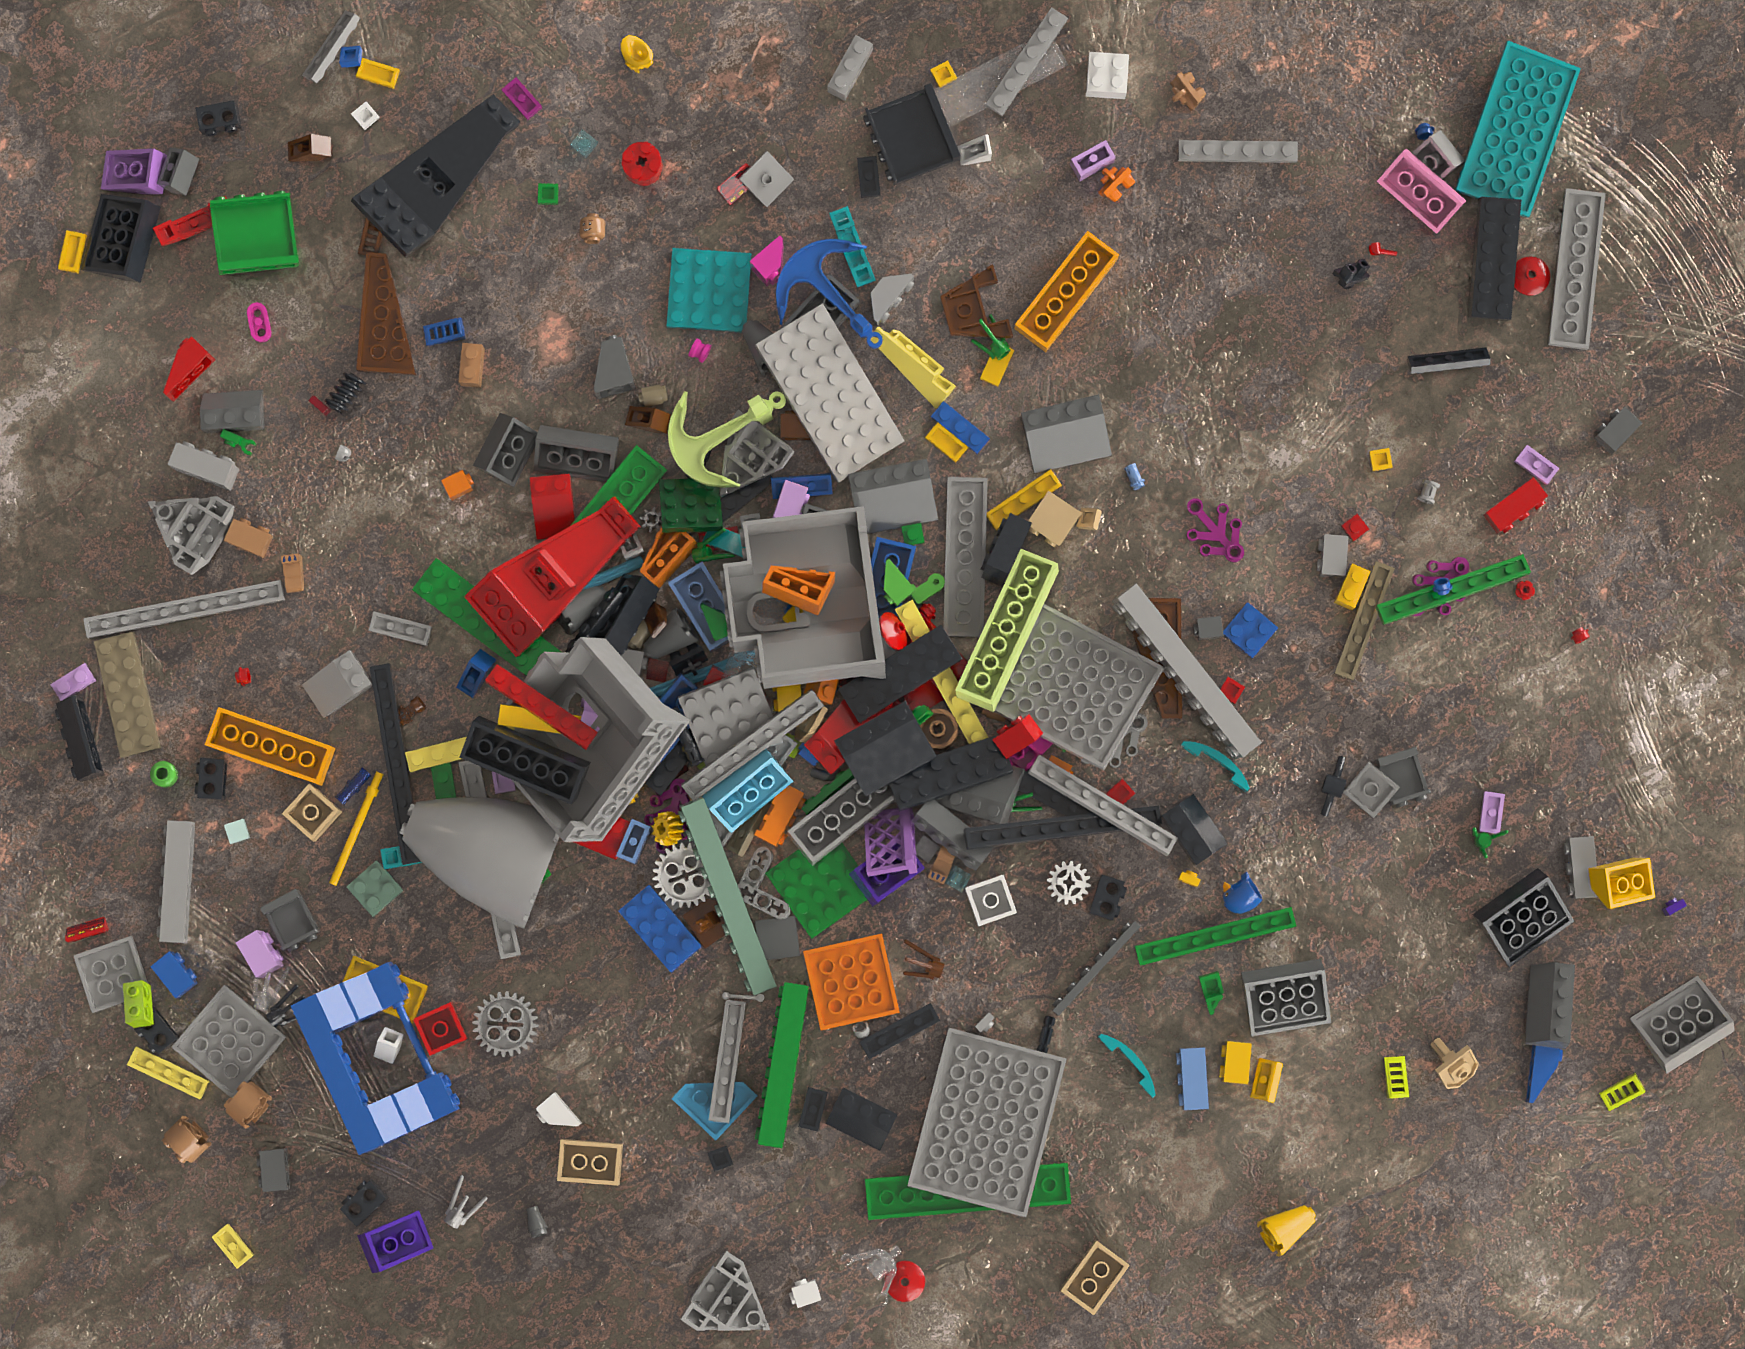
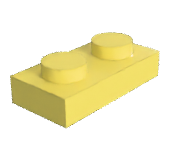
[212,1224,254,1269]

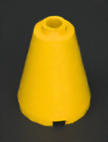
[1257,1205,1316,1257]

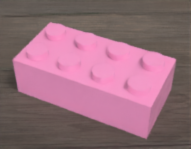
[1377,149,1466,234]

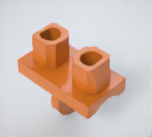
[1098,166,1135,202]

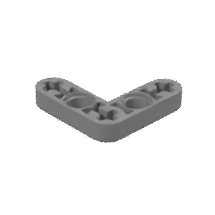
[738,847,790,920]

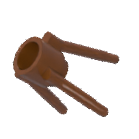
[903,939,945,980]

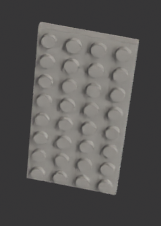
[755,303,905,482]

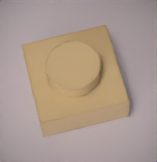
[1077,508,1102,530]

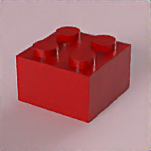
[413,1002,468,1056]

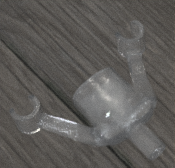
[841,1245,902,1306]

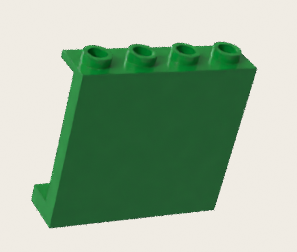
[210,191,299,275]

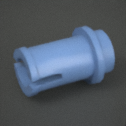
[1124,463,1145,490]

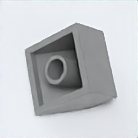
[1412,130,1465,180]

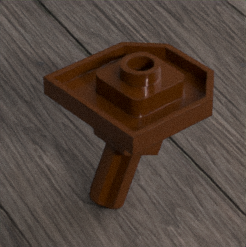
[682,898,725,949]

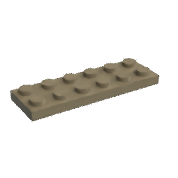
[94,632,161,758]

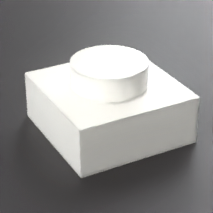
[351,102,380,130]

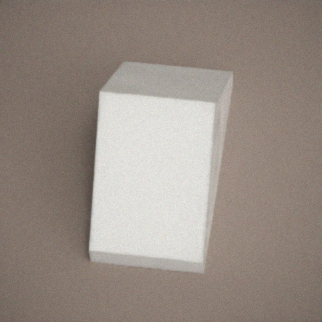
[957,134,992,165]

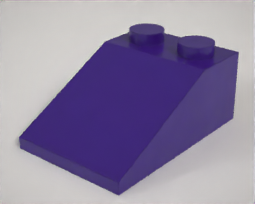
[357,1210,434,1273]

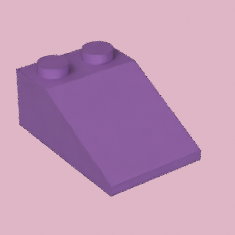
[101,149,167,195]

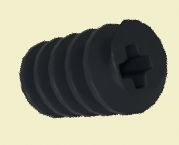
[324,372,367,416]

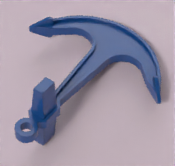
[776,239,883,349]

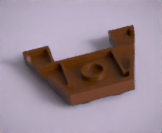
[940,264,1013,339]

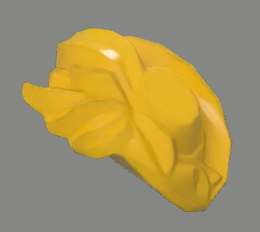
[620,35,653,73]

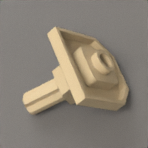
[794,706,828,743]
[1431,1038,1479,1089]

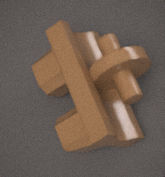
[1170,72,1206,111]

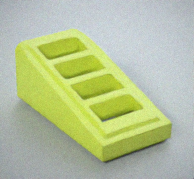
[1384,1056,1409,1098]
[1599,1073,1645,1111]

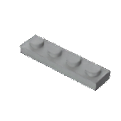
[302,10,360,83]

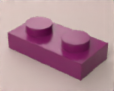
[501,77,542,121]

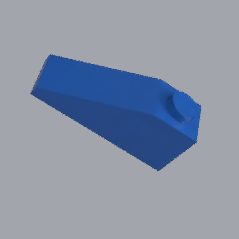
[1526,1045,1563,1103]

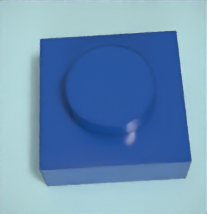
[339,46,362,68]

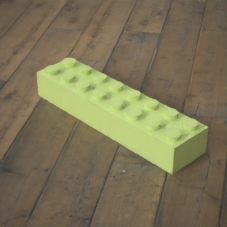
[955,549,1059,712]

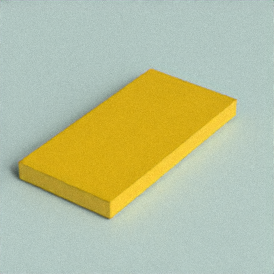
[342,956,428,1024]

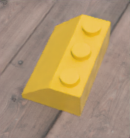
[1588,858,1655,909]

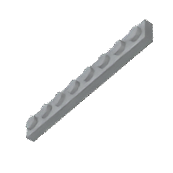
[681,688,824,800]
[1028,755,1178,856]

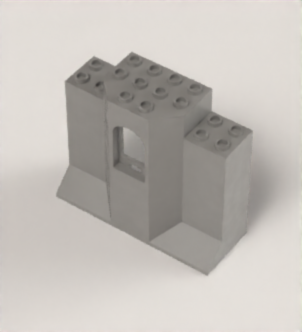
[720,506,886,689]
[506,637,690,842]

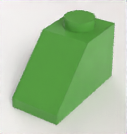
[883,559,915,607]

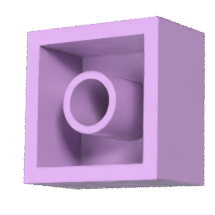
[236,930,284,978]

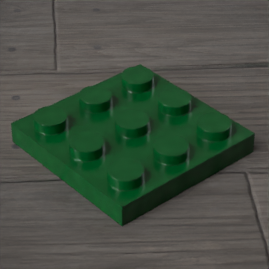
[659,478,723,533]

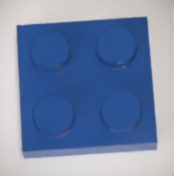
[1223,602,1278,659]

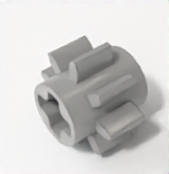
[640,507,662,533]

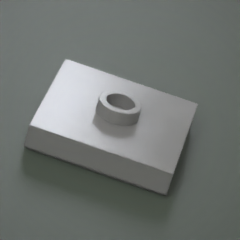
[738,151,794,207]
[1343,762,1400,818]

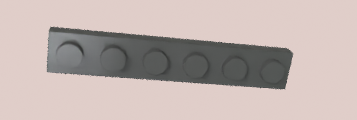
[1052,921,1141,1016]

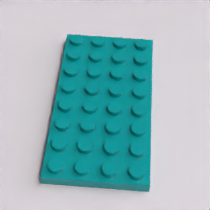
[1455,41,1581,218]

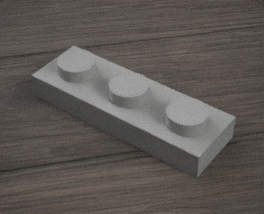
[368,611,432,646]

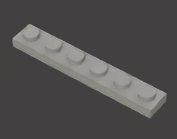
[986,7,1068,116]
[1178,140,1298,163]
[709,1000,746,1124]

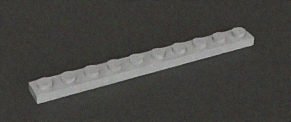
[83,580,285,639]
[458,761,521,959]

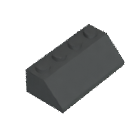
[534,425,619,482]
[912,800,994,871]
[1525,962,1575,1049]

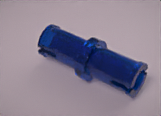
[335,767,371,805]

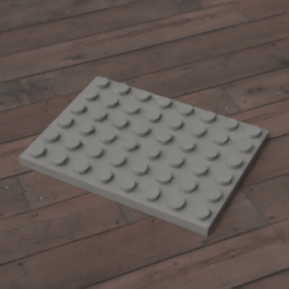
[994,604,1164,771]
[907,1028,1066,1218]

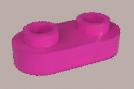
[247,302,272,343]

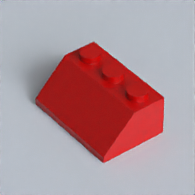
[574,817,630,860]

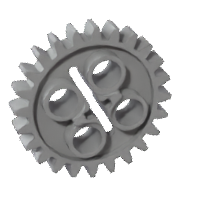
[472,991,539,1057]

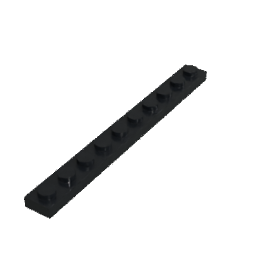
[370,663,421,865]
[963,805,1163,850]

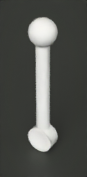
[722,992,764,1002]

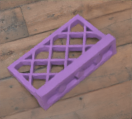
[864,807,917,877]

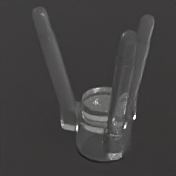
[251,967,290,1011]

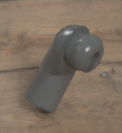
[810,767,841,781]

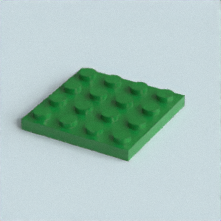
[765,843,867,939]

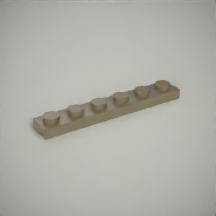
[1334,561,1395,681]

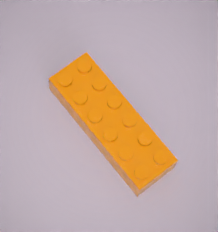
[1014,231,1119,353]
[205,707,336,786]

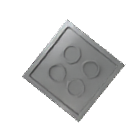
[74,936,148,1013]

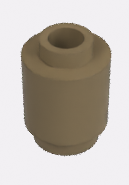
[638,384,668,407]
[628,621,650,650]

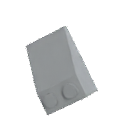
[302,650,373,718]

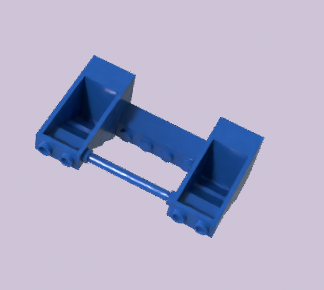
[291,962,460,1155]

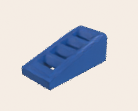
[423,317,466,346]

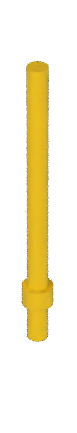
[329,771,384,886]

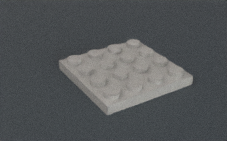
[678,667,783,765]
[172,985,287,1098]

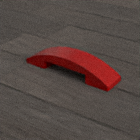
[153,196,227,246]

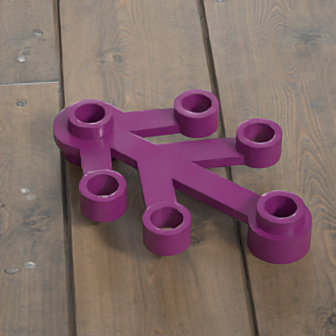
[1186,498,1244,562]
[1412,557,1469,616]
[644,778,690,854]

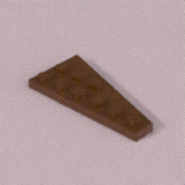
[356,252,417,376]
[1132,598,1182,719]

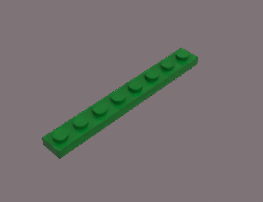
[1375,554,1531,625]
[801,704,934,815]
[1134,907,1297,966]

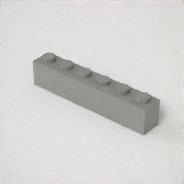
[157,820,195,943]

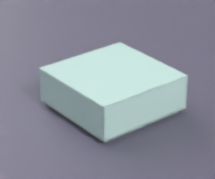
[224,819,250,844]

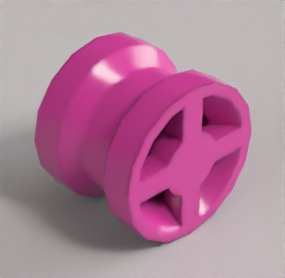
[688,338,712,363]

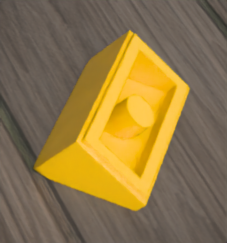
[1250,1058,1283,1103]

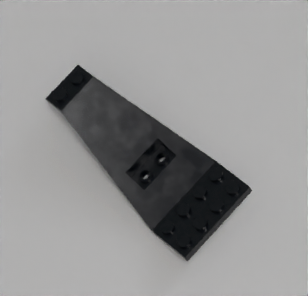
[351,94,520,258]

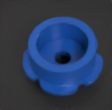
[1415,123,1434,140]
[1432,578,1453,595]

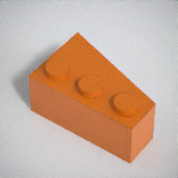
[640,526,697,588]
[762,565,835,616]
[754,785,806,848]

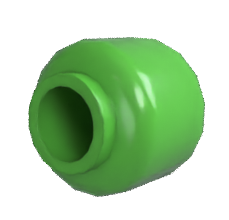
[150,761,178,788]

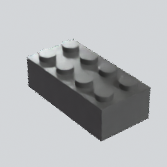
[779,274,859,330]

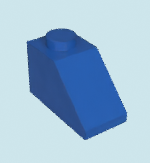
[456,649,497,698]

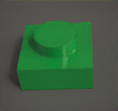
[538,183,559,205]
[901,523,925,545]

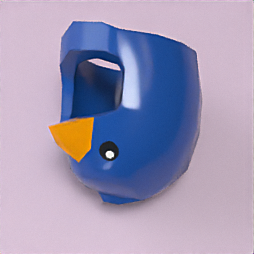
[1222,871,1263,914]

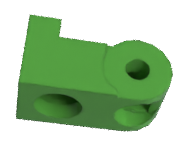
[910,573,945,607]

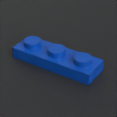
[931,401,990,455]
[771,473,833,499]

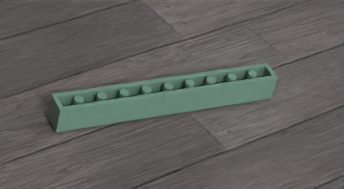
[678,797,777,996]

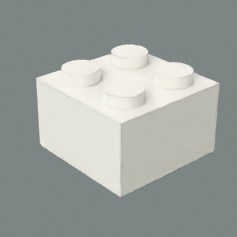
[1086,52,1129,99]
[965,875,1017,927]

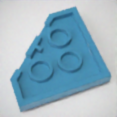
[672,1082,758,1140]

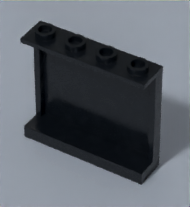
[863,83,961,186]

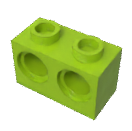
[123,980,154,1028]

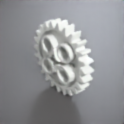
[653,842,710,908]

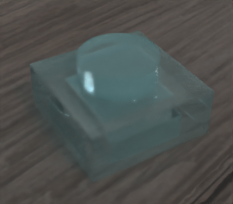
[570,129,598,158]
[945,865,972,893]

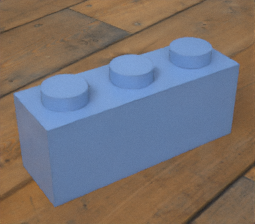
[1176,1047,1209,1110]

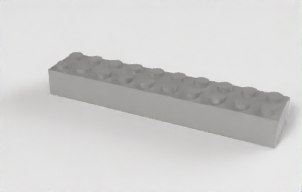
[1112,583,1262,758]

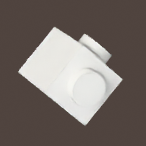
[374,1027,404,1064]
[789,1278,821,1308]

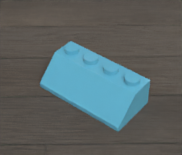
[702,749,794,833]

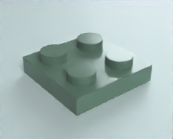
[347,860,404,917]

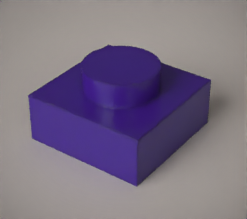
[1662,897,1687,916]

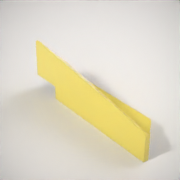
[871,327,956,409]

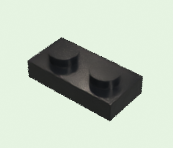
[857,156,881,198]
[798,1087,828,1132]

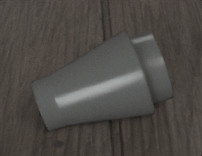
[526,1206,548,1238]

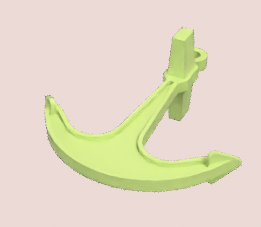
[668,391,786,488]

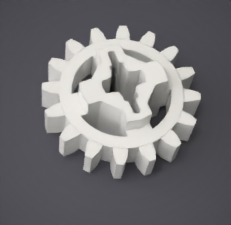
[1047,861,1091,905]

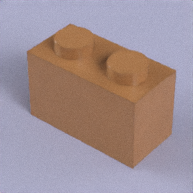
[459,343,485,388]
[224,518,273,558]

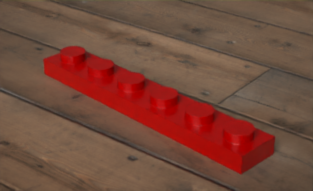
[485,664,598,750]

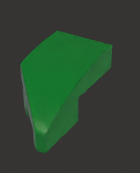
[700,603,728,641]
[1198,971,1224,1015]

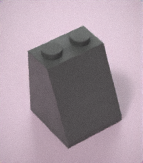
[594,335,636,399]

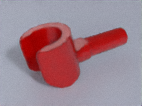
[1369,242,1397,256]

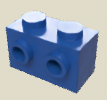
[150,951,198,998]

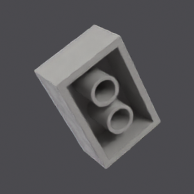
[167,441,239,491]

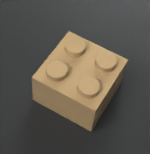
[282,784,342,842]

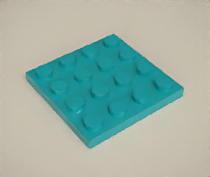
[667,248,752,333]

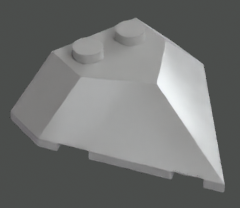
[720,409,794,497]
[148,496,234,575]
[680,1250,770,1331]

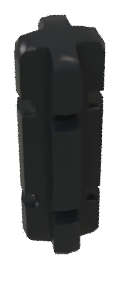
[1037,1016,1056,1053]

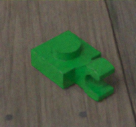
[220,429,256,456]

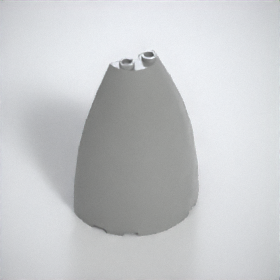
[400,797,559,929]

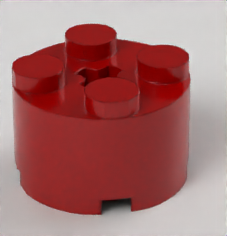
[622,142,663,186]

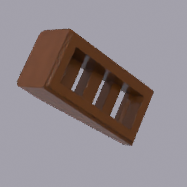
[357,218,383,256]
[644,602,667,639]

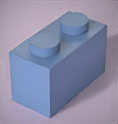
[616,819,652,865]

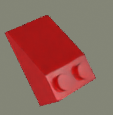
[163,336,216,402]
[530,474,575,540]

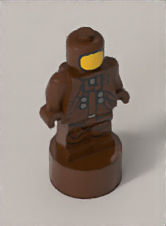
[398,696,427,725]

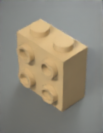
[1029,491,1082,547]

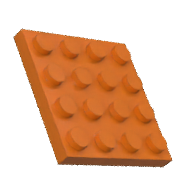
[803,934,900,1030]

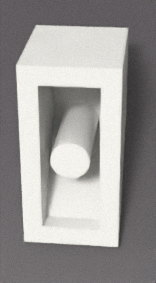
[536,1092,582,1126]

